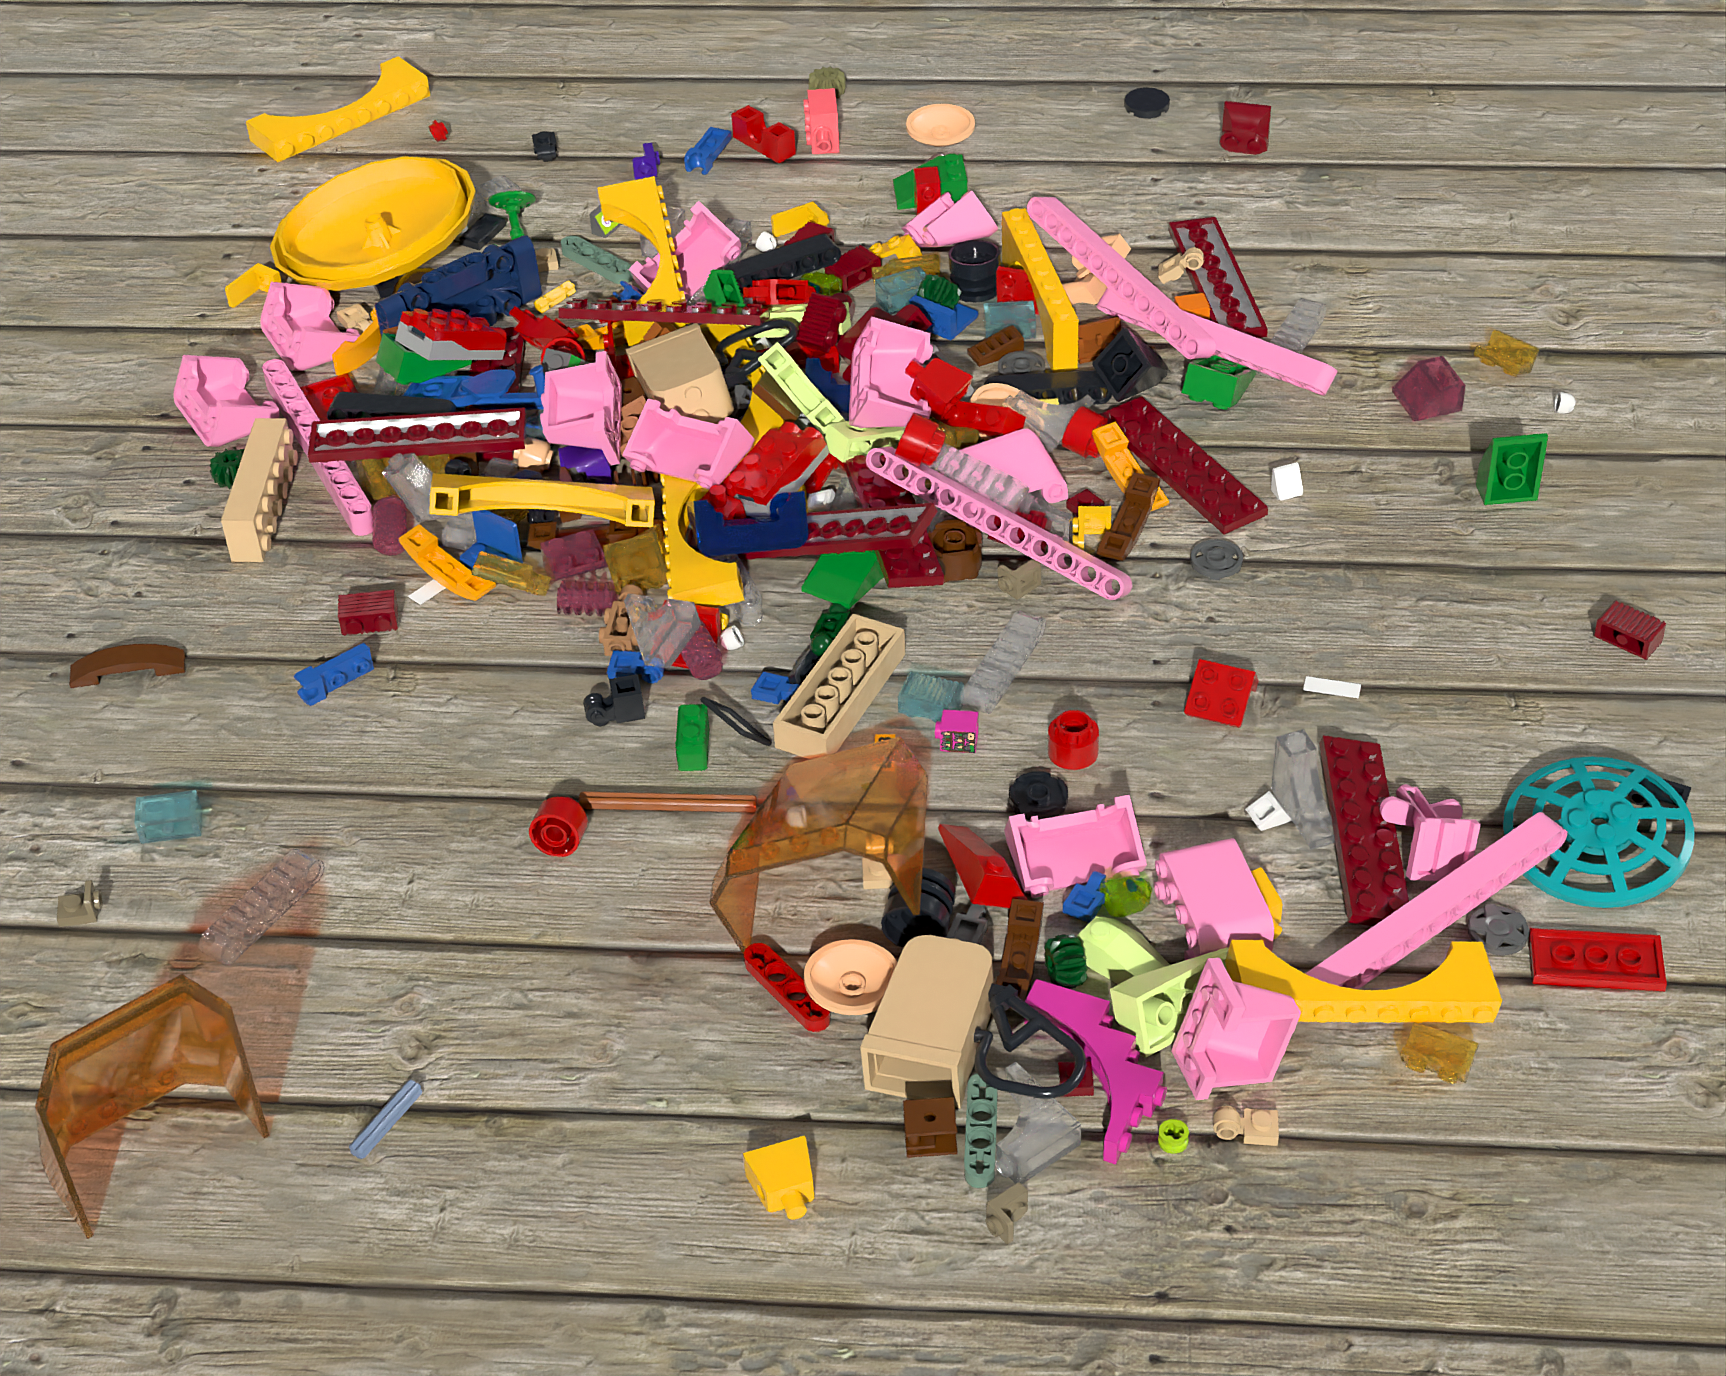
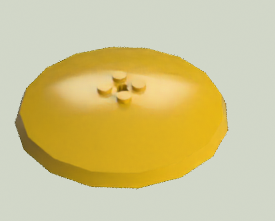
[270,156,476,291]

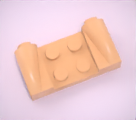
[1062,233,1131,305]

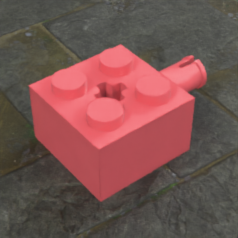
[803,88,839,154]

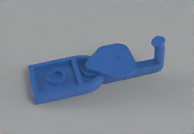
[403,365,545,410]

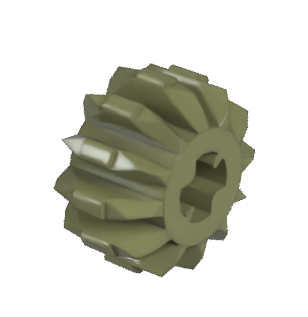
[808,66,846,98]

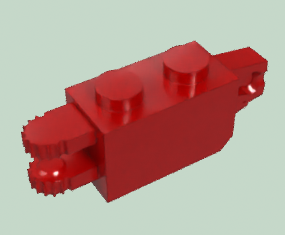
[743,279,816,306]

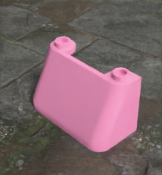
[901,191,998,247]
[629,201,741,305]
[260,282,360,371]
[849,317,933,428]
[173,355,279,447]
[623,399,755,489]
[939,428,1068,529]
[1004,795,1147,898]

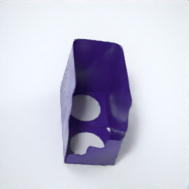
[558,446,612,485]

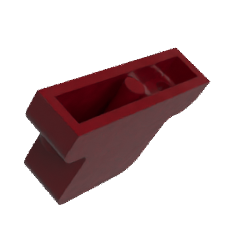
[836,304,932,386]

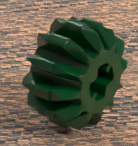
[917,274,961,310]
[210,447,245,490]
[1044,934,1088,989]

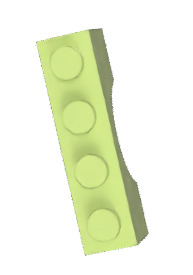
[758,342,845,439]

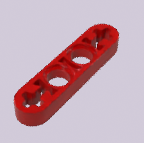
[744,943,831,1032]

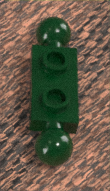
[810,603,850,657]

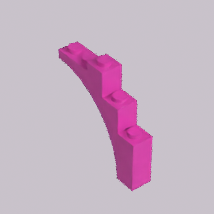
[1024,979,1167,1164]

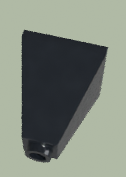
[1092,328,1170,402]

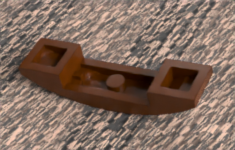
[1097,472,1160,561]
[528,520,637,554]
[69,644,185,688]
[996,899,1044,1008]

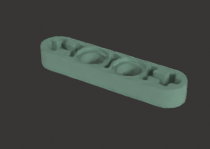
[561,235,633,284]
[964,1073,998,1188]

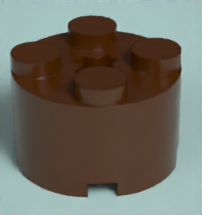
[928,520,982,583]

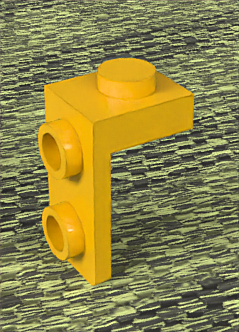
[771,201,829,237]
[868,234,924,273]
[225,263,282,308]
[1073,506,1111,551]

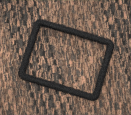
[700,697,771,746]

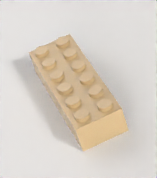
[221,418,298,562]
[773,614,905,765]

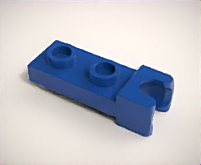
[684,127,732,175]
[294,643,374,706]

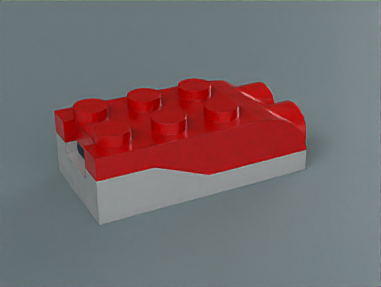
[395,309,507,360]
[721,421,829,522]

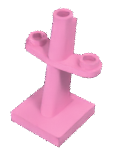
[1380,784,1480,881]

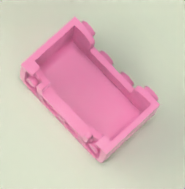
[1154,838,1274,960]

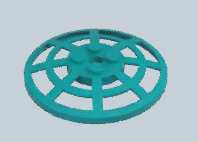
[1503,756,1694,908]

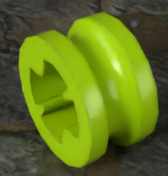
[1158,1119,1189,1154]

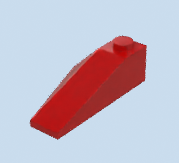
[938,824,1028,908]

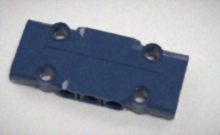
[375,235,542,338]

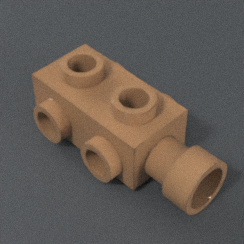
[599,585,646,656]

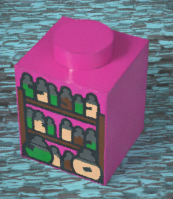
[935,709,979,753]

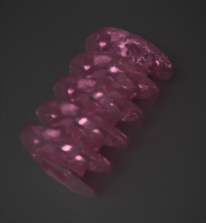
[372,497,407,556]
[557,580,617,617]
[673,619,723,680]

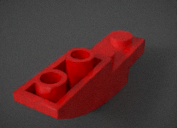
[509,306,584,351]

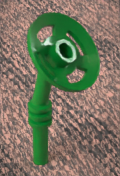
[488,191,536,240]

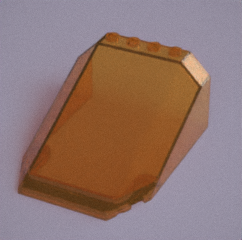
[709,736,928,955]
[35,974,270,1239]

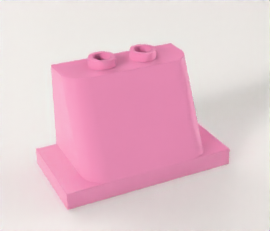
[540,351,622,466]
[1171,958,1301,1100]

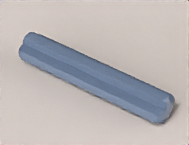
[349,1080,422,1159]

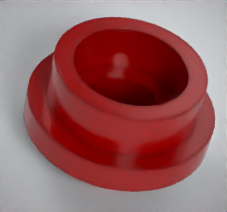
[428,120,448,142]

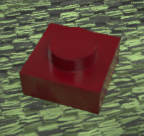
[1066,489,1105,517]
[1058,1061,1094,1097]

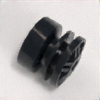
[948,240,1001,303]
[881,867,956,948]

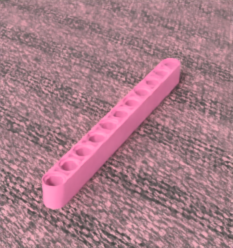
[1027,197,1216,359]
[1096,287,1337,396]
[262,359,375,536]
[866,446,1132,600]
[1305,812,1567,989]

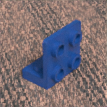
[909,295,978,341]
[459,510,523,584]

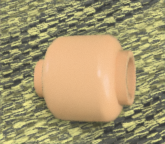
[513,437,554,474]

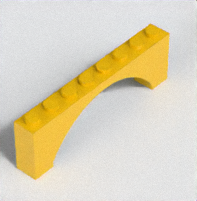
[246,56,430,162]
[597,176,691,346]
[1002,208,1079,373]
[700,324,786,465]
[660,471,745,608]
[429,473,655,528]
[1225,940,1502,1023]

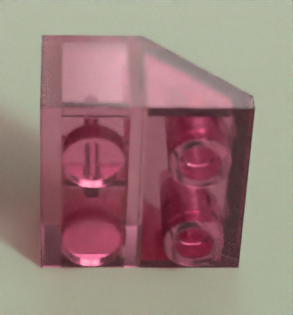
[1392,356,1466,421]
[540,529,609,585]

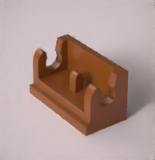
[1078,316,1122,364]

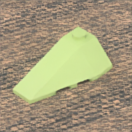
[1077,916,1170,984]
[1110,947,1229,1057]

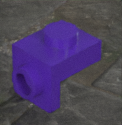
[632,142,660,180]

